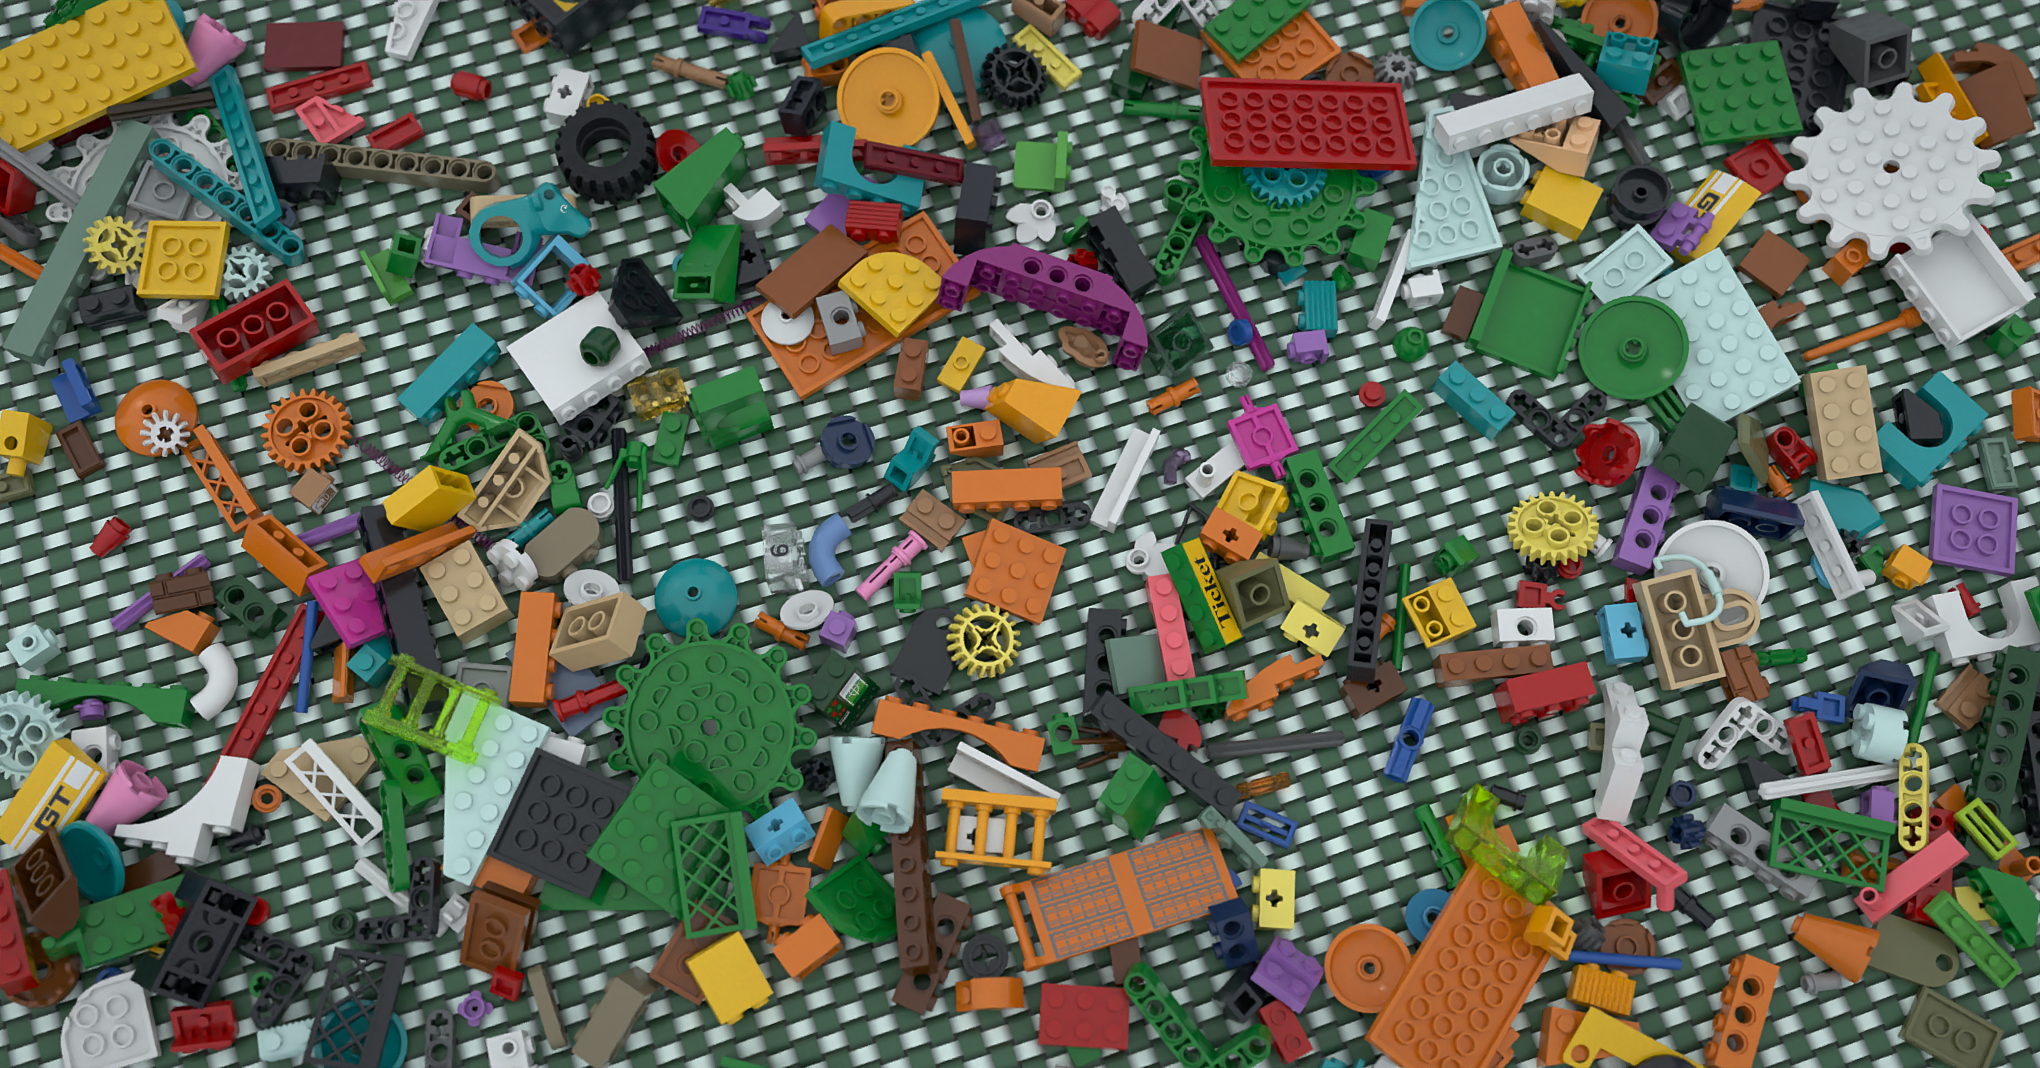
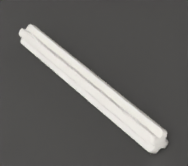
[1758,762,1899,800]

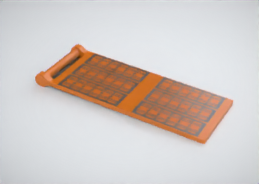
[999,828,1238,972]

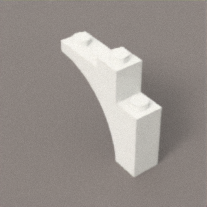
[1593,681,1649,823]
[114,755,260,866]

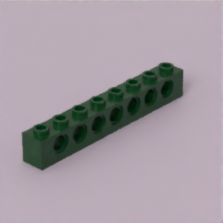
[1957,645,2040,871]

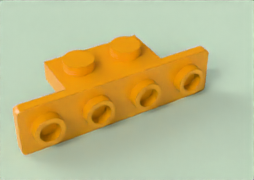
[1915,53,1988,145]

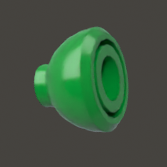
[1393,327,1430,362]

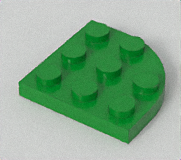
[805,855,898,943]

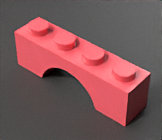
[1145,573,1196,682]

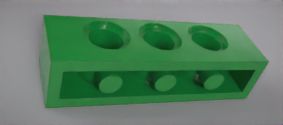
[1282,449,1355,565]
[355,697,443,817]

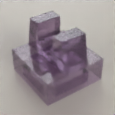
[971,118,1006,154]

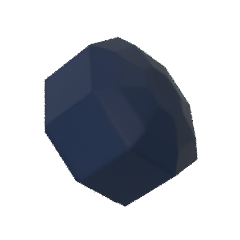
[1666,780,1697,809]

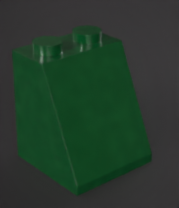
[1652,402,1738,495]

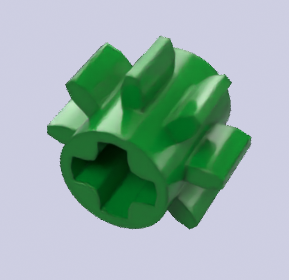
[724,70,758,102]

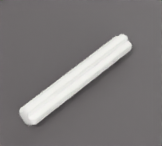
[354,857,449,938]

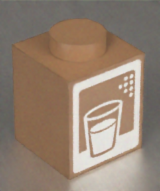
[289,467,340,516]

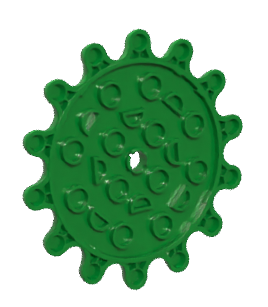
[1178,126,1378,268]
[602,618,818,820]

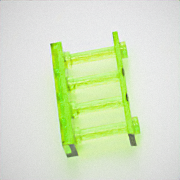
[361,653,503,766]

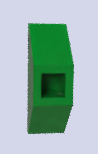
[1965,866,2040,950]

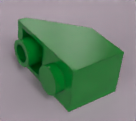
[386,228,422,278]
[1432,534,1480,579]

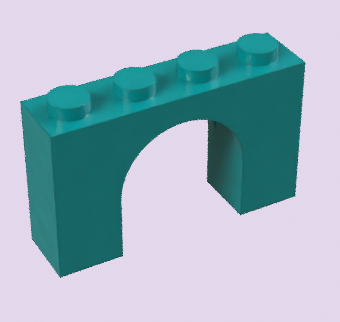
[813,120,927,217]
[1876,371,1989,491]

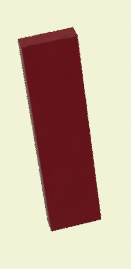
[863,140,964,187]

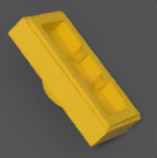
[937,336,986,394]

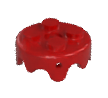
[1574,418,1641,488]

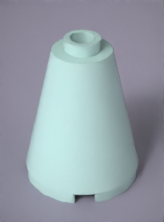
[829,736,886,812]
[855,748,917,833]

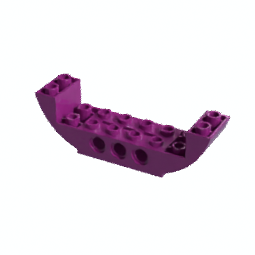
[936,242,1148,371]

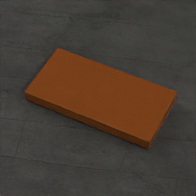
[755,224,868,320]

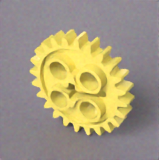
[1507,491,1599,566]

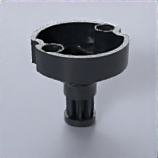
[1655,0,1734,52]

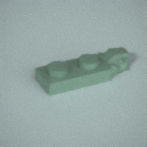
[1197,805,1268,870]

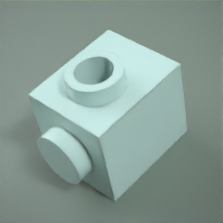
[6,624,62,672]

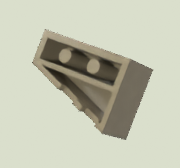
[571,966,664,1068]

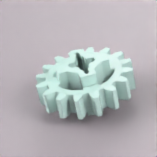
[220,246,273,303]

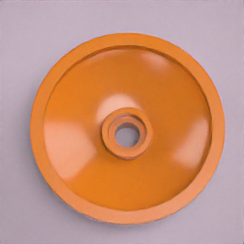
[1581,0,1659,39]
[115,380,199,457]
[1324,924,1412,1013]

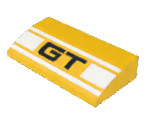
[1669,170,1762,265]
[0,738,108,854]

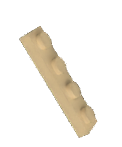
[252,332,367,387]

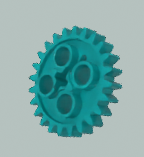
[1242,167,1327,209]

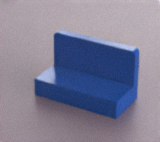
[51,357,103,424]

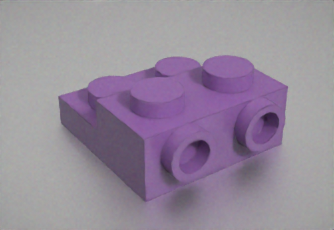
[1250,935,1324,1014]

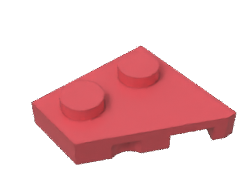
[295,96,367,144]

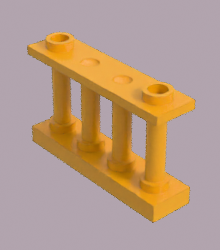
[935,787,1057,876]

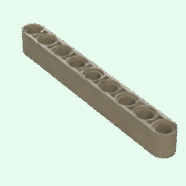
[266,138,501,194]

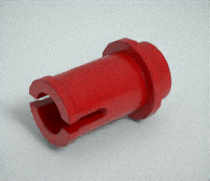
[1947,582,1982,618]

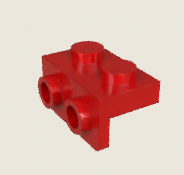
[170,1000,240,1054]

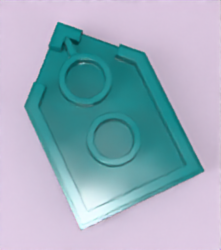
[1801,478,1885,539]

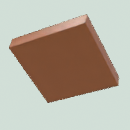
[1736,229,1811,299]

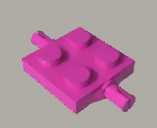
[1226,394,1299,480]

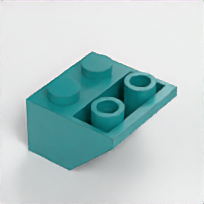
[1596,31,1659,96]

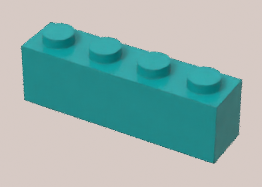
[397,323,502,428]

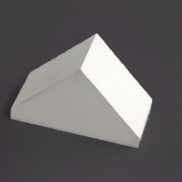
[1891,599,1950,646]

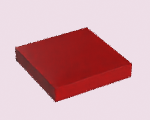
[1723,138,1794,200]

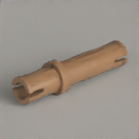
[652,53,729,91]

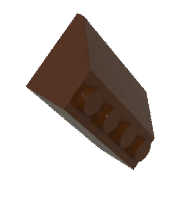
[9,824,80,939]

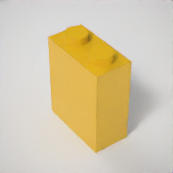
[1520,165,1604,241]
[383,465,477,532]
[684,931,773,1025]

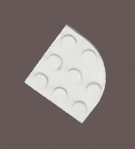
[61,970,162,1068]

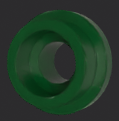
[1513,727,1542,755]
[329,909,359,939]

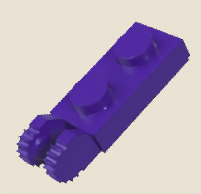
[697,5,772,44]

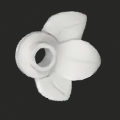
[1006,199,1056,244]
[1125,532,1175,577]

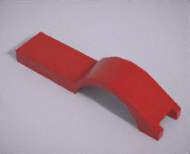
[1783,711,1841,842]

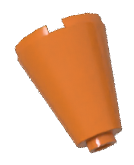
[1790,913,1880,984]

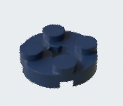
[820,415,875,469]

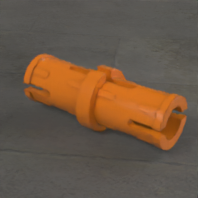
[1146,377,1201,416]
[753,611,811,651]

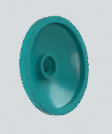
[1409,0,1487,71]
[654,558,738,638]
[60,821,125,902]
[314,1000,408,1068]

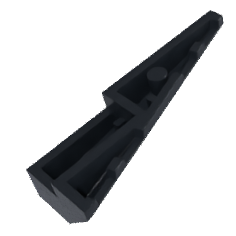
[1533,17,1632,139]

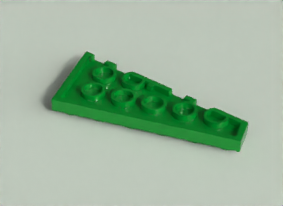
[539,870,729,911]

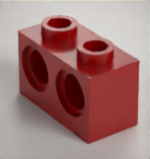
[1255,999,1314,1065]

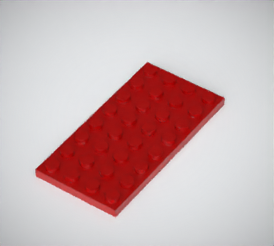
[1199,77,1417,171]

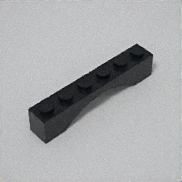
[1084,690,1243,817]

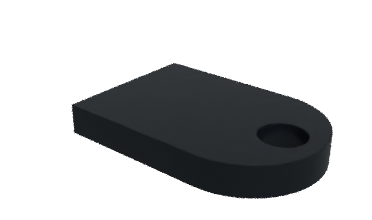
[890,608,966,697]

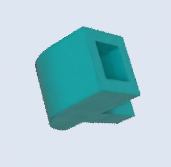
[884,425,939,493]

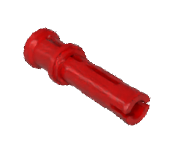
[553,679,628,723]

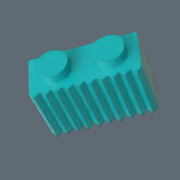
[1297,280,1338,338]

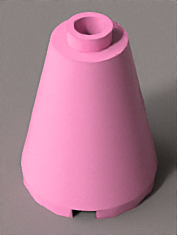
[85,760,168,837]

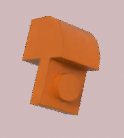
[955,977,1024,1012]

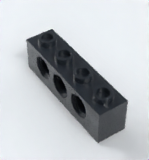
[1082,608,1127,723]

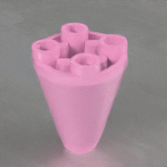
[181,13,247,88]

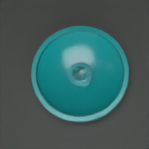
[908,7,1006,98]

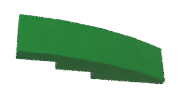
[1128,670,1249,715]

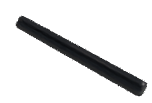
[611,428,633,584]

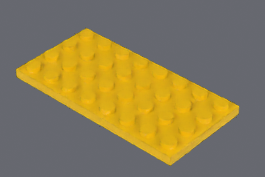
[0,0,199,159]

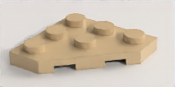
[260,736,377,823]

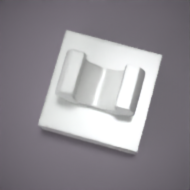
[439,892,469,935]

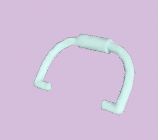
[1653,554,1724,627]

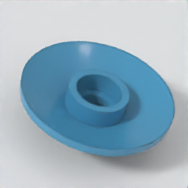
[1405,888,1451,943]

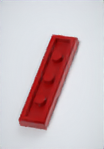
[265,61,374,115]

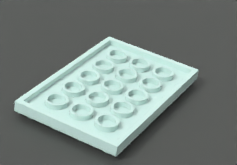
[1634,247,1801,423]

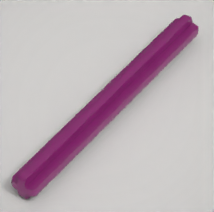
[1195,235,1275,372]

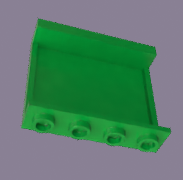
[1464,248,1593,382]

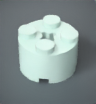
[1475,144,1530,205]
[1845,703,1909,765]

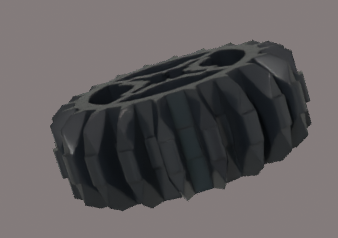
[980,42,1048,112]

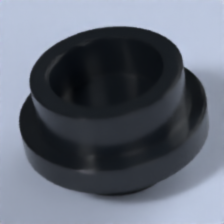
[687,496,715,523]

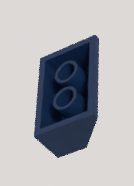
[1704,486,1805,542]

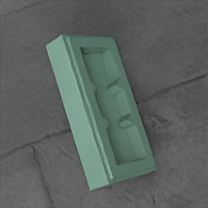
[1976,437,2019,492]

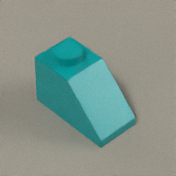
[346,635,395,689]

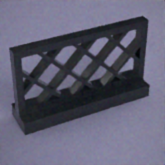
[302,947,407,1068]

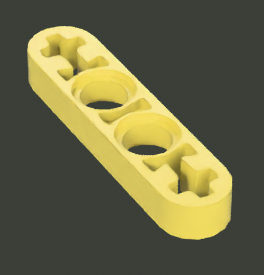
[1898,743,1929,854]

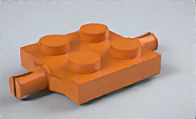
[751,852,812,945]

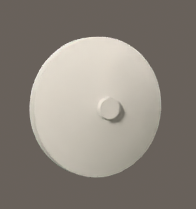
[1653,520,1770,626]

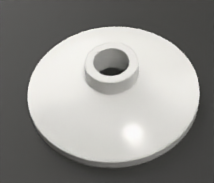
[761,302,814,345]
[563,569,620,605]
[780,590,834,630]

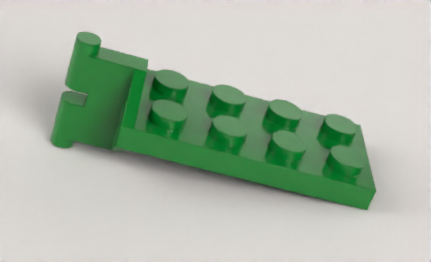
[1204,0,1316,65]
[42,870,198,970]

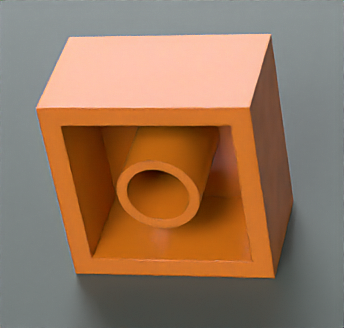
[771,913,844,983]

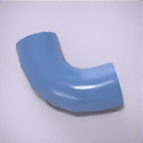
[808,512,852,587]

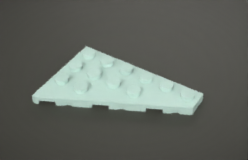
[1406,105,1503,271]
[443,685,552,887]

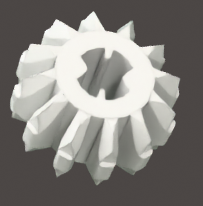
[140,410,190,457]

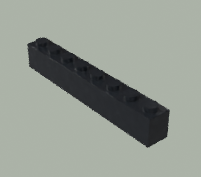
[357,505,450,716]

